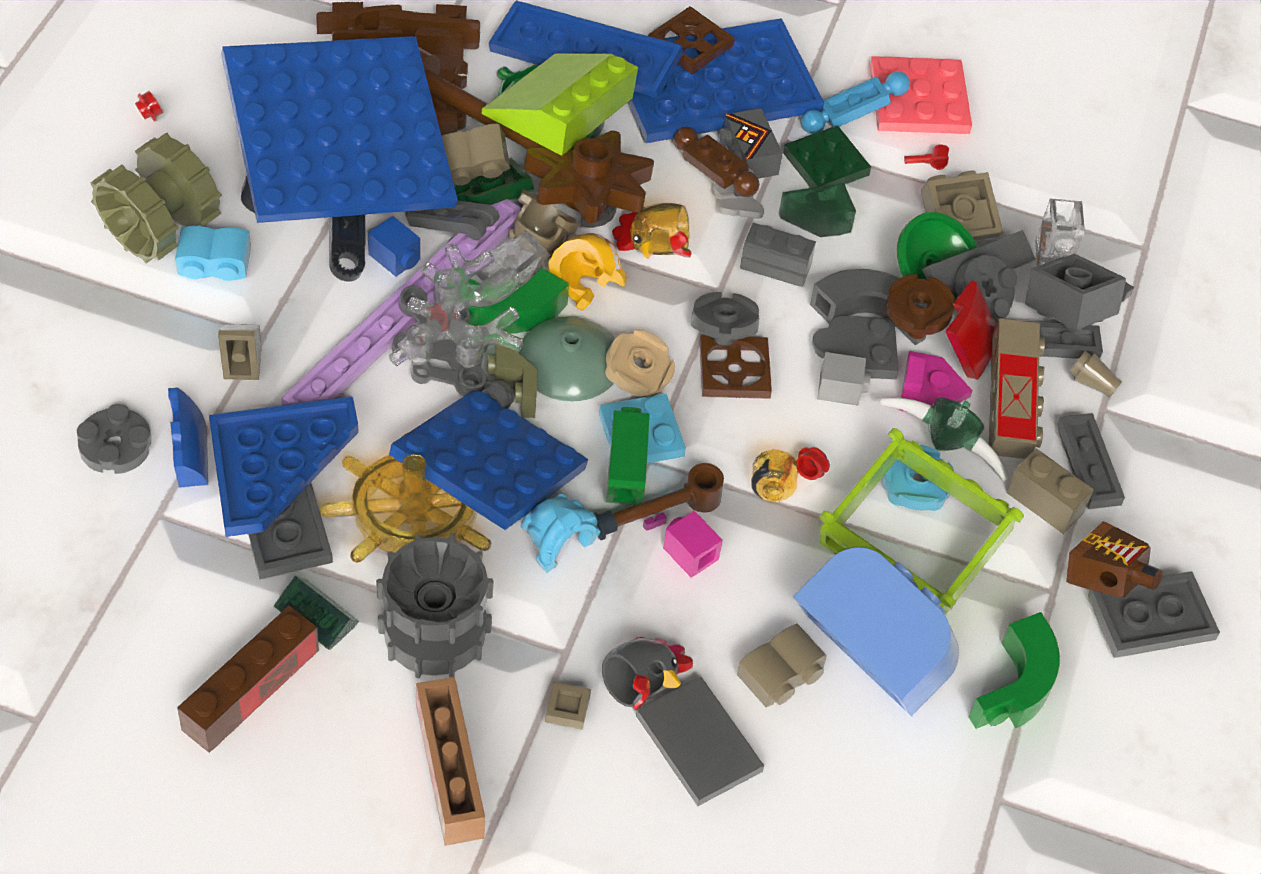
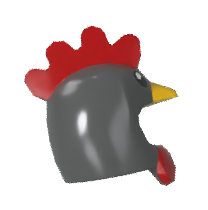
[602,637,693,710]

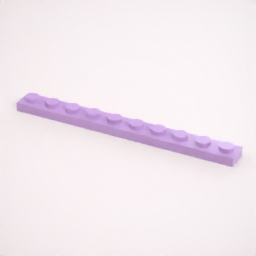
[282,199,522,406]

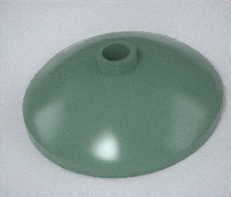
[519,316,615,402]

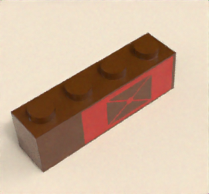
[177,606,319,753]

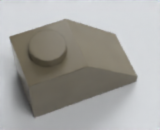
[218,324,262,380]

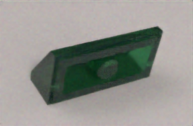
[274,576,359,650]

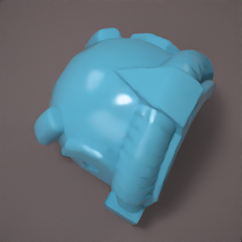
[521,494,601,573]

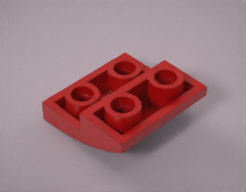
[945,281,996,380]

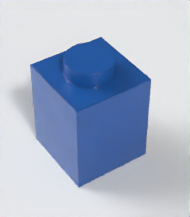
[368,216,421,277]

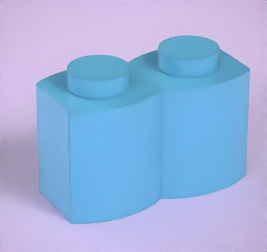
[175,226,251,281]

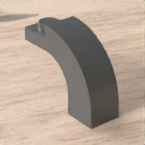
[810,269,926,346]

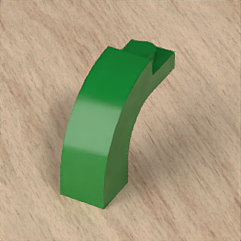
[446,268,569,334]
[968,612,1060,729]

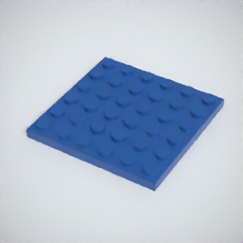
[221,37,458,223]

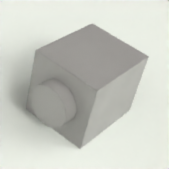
[817,352,871,406]

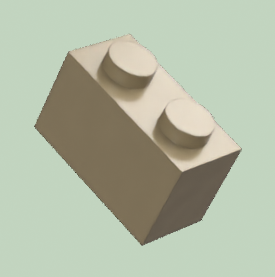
[1007,448,1094,534]

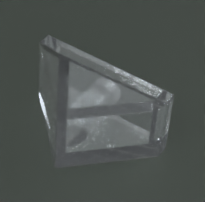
[474,230,548,290]

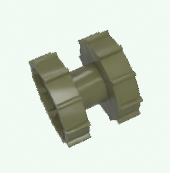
[90,133,222,264]

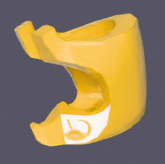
[549,233,627,311]

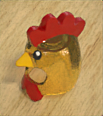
[612,203,692,259]

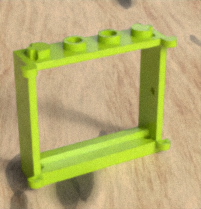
[819,428,1024,615]

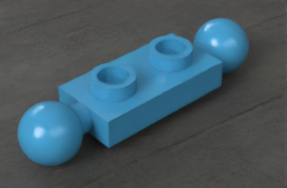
[800,71,910,134]

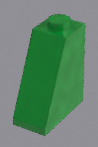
[605,407,650,505]

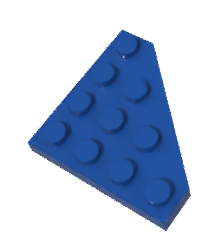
[209,397,359,537]

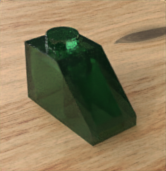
[778,183,856,238]

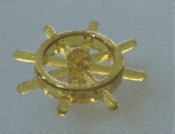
[320,433,492,563]

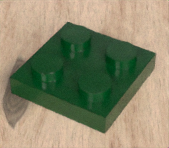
[783,125,871,195]

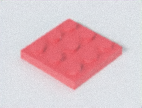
[870,56,972,134]

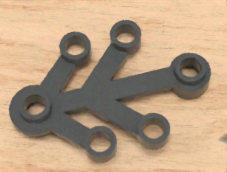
[392,286,490,396]

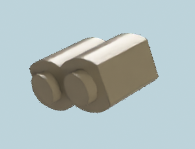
[442,124,510,185]
[737,623,827,707]

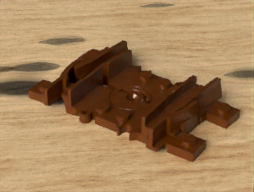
[316,2,480,136]

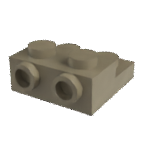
[920,170,1003,240]

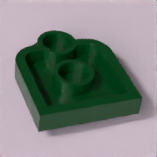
[454,158,534,205]

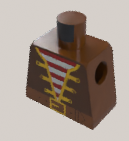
[1066,521,1163,598]

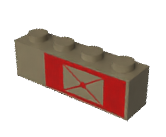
[989,318,1045,459]

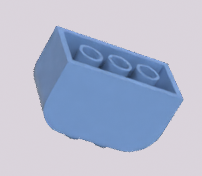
[793,547,959,717]

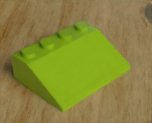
[481,54,638,156]

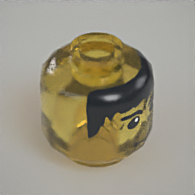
[751,449,798,502]

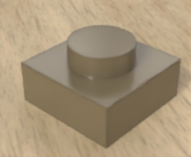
[545,682,591,730]

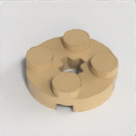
[605,330,675,398]

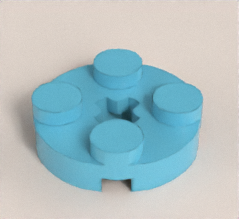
[882,445,954,511]

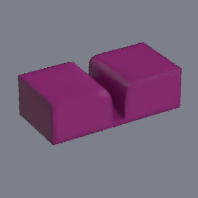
[643,512,667,531]

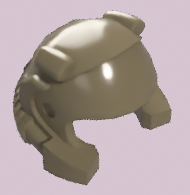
[509,189,578,259]

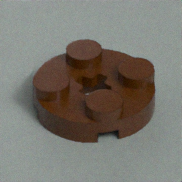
[885,275,955,339]

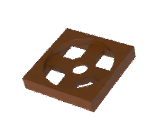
[648,6,735,74]
[699,335,772,399]

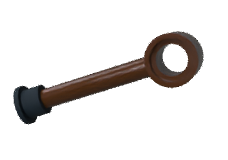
[593,463,724,541]

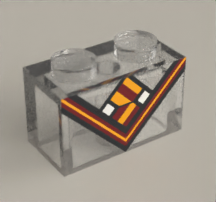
[1035,198,1085,266]

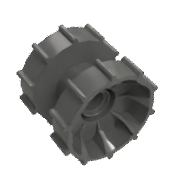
[376,534,494,678]

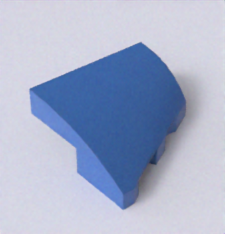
[168,387,208,488]

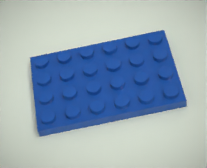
[628,18,824,143]

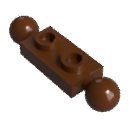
[673,126,760,197]

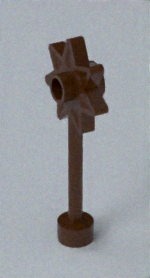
[418,46,654,223]

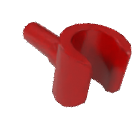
[904,144,949,170]

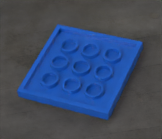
[389,391,589,530]

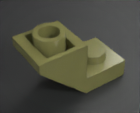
[488,340,537,418]

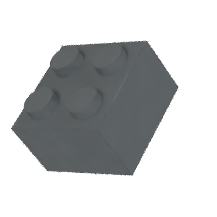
[1025,253,1126,330]

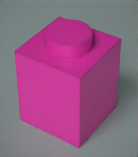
[663,511,723,578]

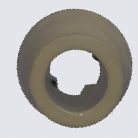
[1069,351,1122,397]

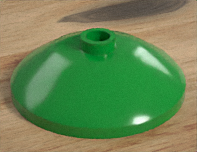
[897,212,978,301]

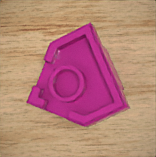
[899,351,973,413]

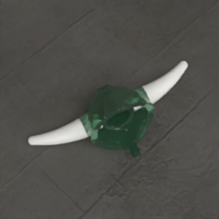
[881,398,1008,480]

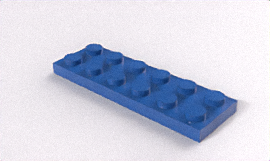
[488,0,683,98]

